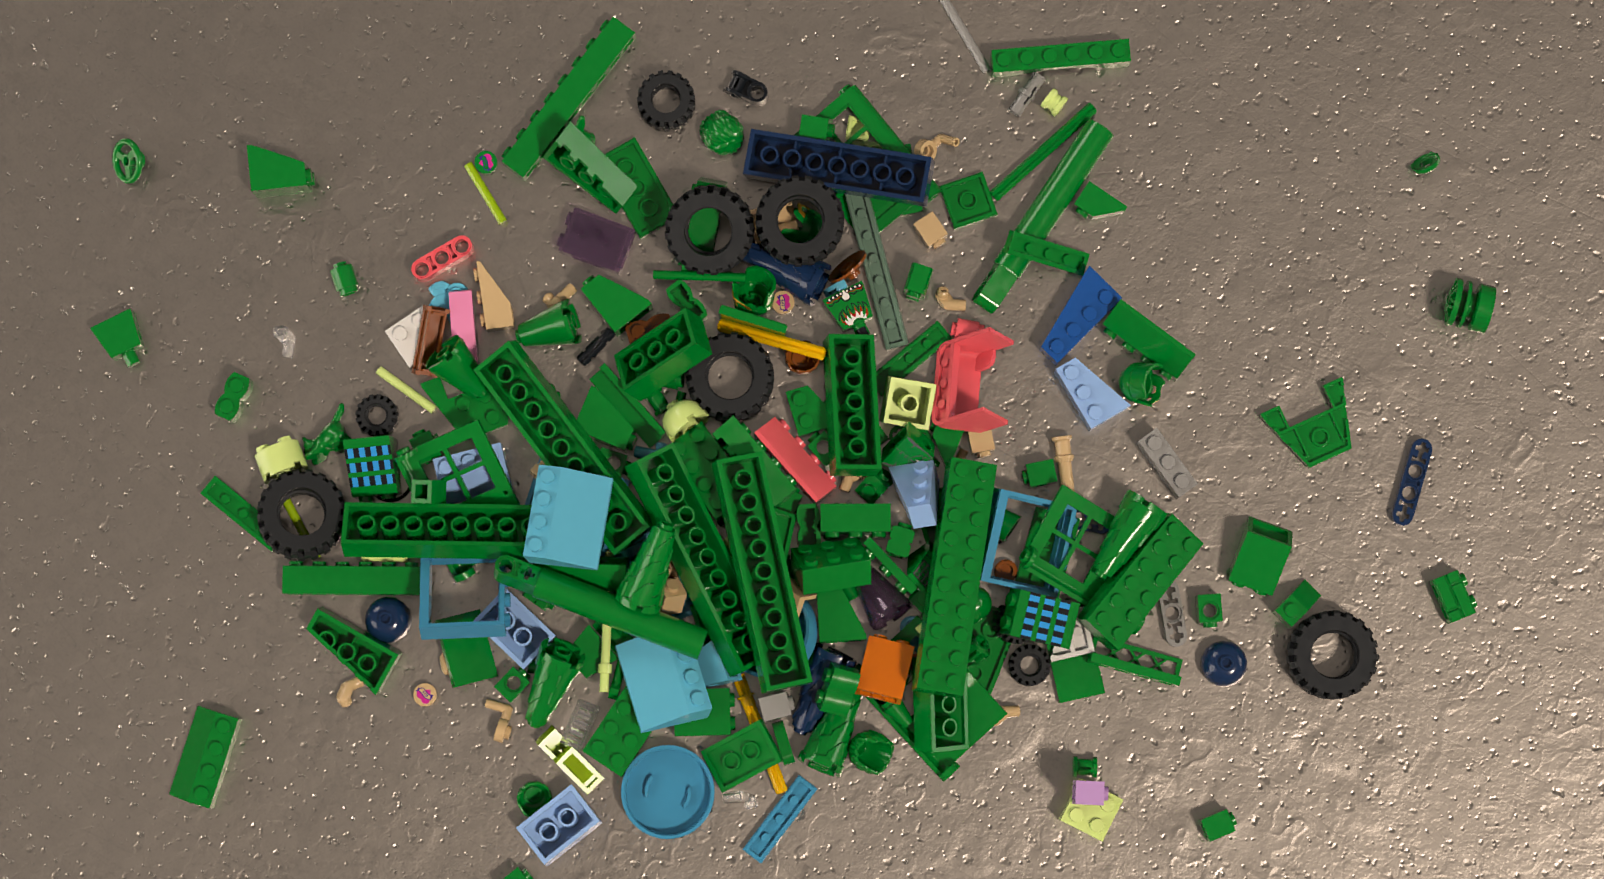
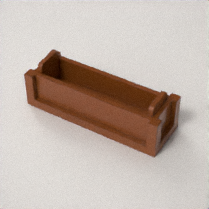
[411,305,450,378]

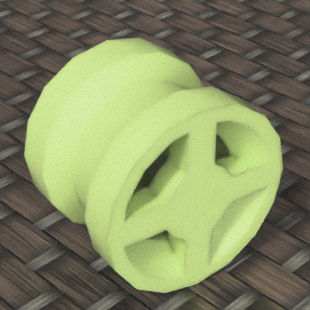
[1040,88,1068,117]

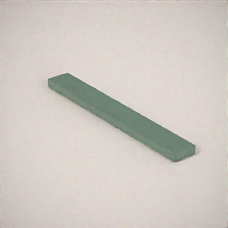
[845,194,909,350]

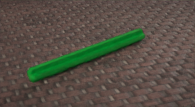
[990,103,1097,201]

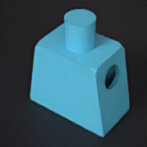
[698,640,743,687]

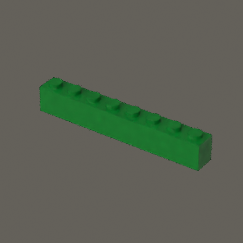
[501,16,636,181]

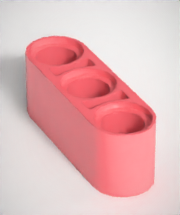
[411,235,474,282]

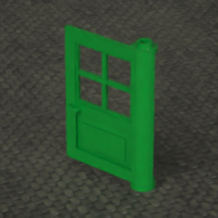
[794,84,942,232]
[394,419,521,583]
[1019,485,1145,634]
[855,615,1008,782]

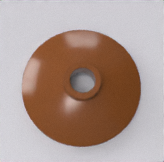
[828,250,867,283]

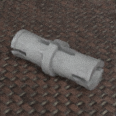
[1008,72,1046,117]

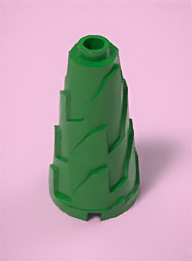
[1093,489,1168,580]
[615,520,675,614]
[525,638,586,728]
[798,694,862,777]

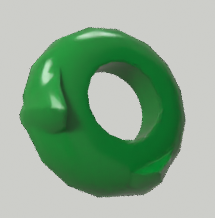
[1411,151,1440,174]

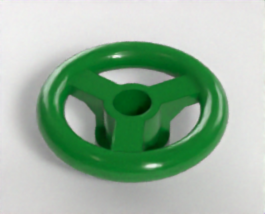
[112,138,145,184]

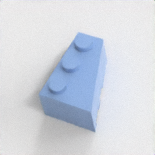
[1054,357,1131,431]
[888,460,940,529]

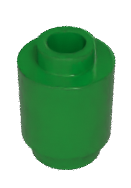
[330,261,358,297]

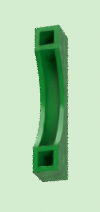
[990,39,1131,78]

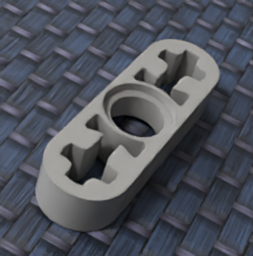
[1159,582,1187,647]

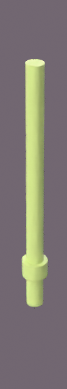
[598,552,615,692]

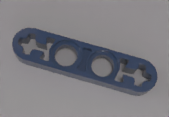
[1391,439,1432,526]

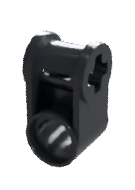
[723,70,769,106]

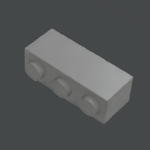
[1136,428,1198,500]
[759,692,795,723]

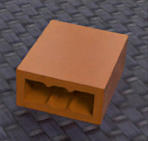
[855,634,915,705]

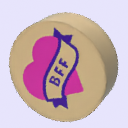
[772,291,794,315]
[413,683,437,707]

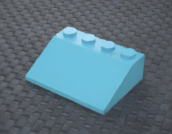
[523,465,614,570]
[615,637,712,733]

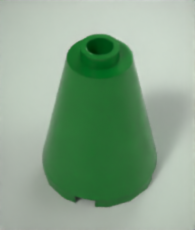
[515,299,582,347]
[426,335,488,398]

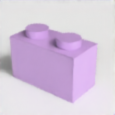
[1072,780,1109,806]

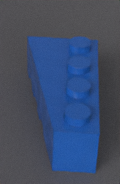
[1039,266,1122,366]

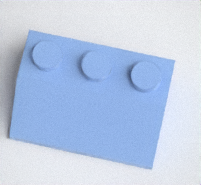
[433,442,513,504]
[473,589,558,670]
[516,784,603,866]

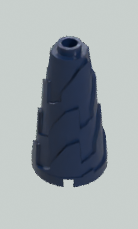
[743,242,831,307]
[792,643,857,736]

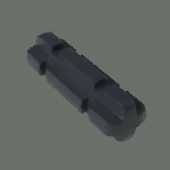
[577,327,615,366]

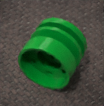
[1444,278,1496,334]

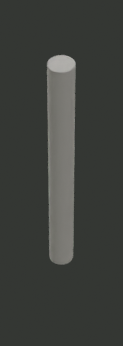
[939,0,991,74]

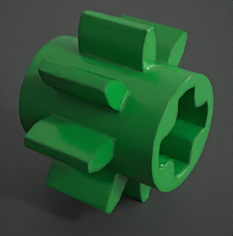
[968,634,990,664]

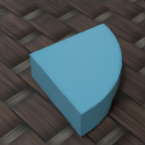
[823,280,848,298]

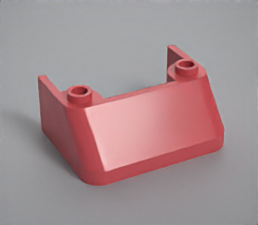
[932,327,1014,433]

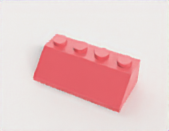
[754,417,837,505]

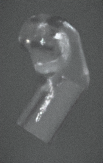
[273,325,296,358]
[723,790,758,810]

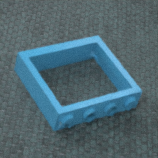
[980,488,1077,598]
[419,558,511,640]

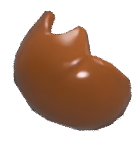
[785,340,820,375]

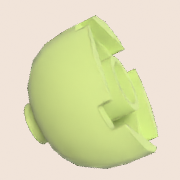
[662,399,709,443]

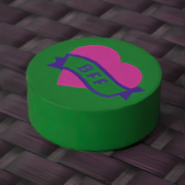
[474,151,498,175]

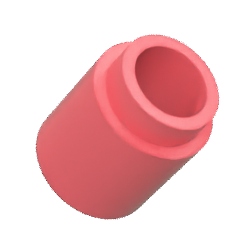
[950,318,985,338]

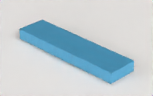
[742,775,817,863]

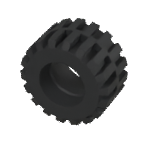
[637,70,695,132]

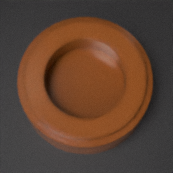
[994,559,1018,580]

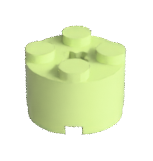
[255,436,308,484]

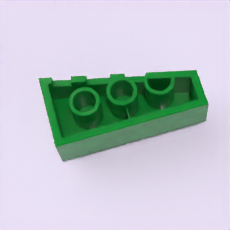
[543,121,637,214]
[678,177,728,271]
[712,416,797,509]
[306,606,403,695]

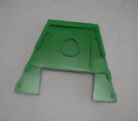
[420,359,509,441]
[1260,377,1352,468]

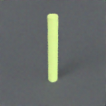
[376,366,437,414]

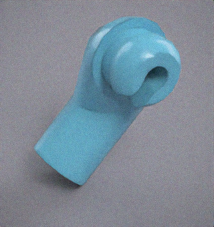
[634,442,667,458]

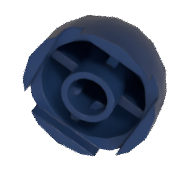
[365,597,412,643]
[1200,641,1247,687]

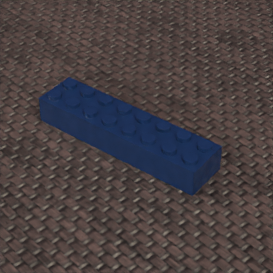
[743,129,935,207]

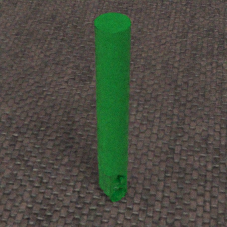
[972,119,1114,314]
[493,555,709,660]

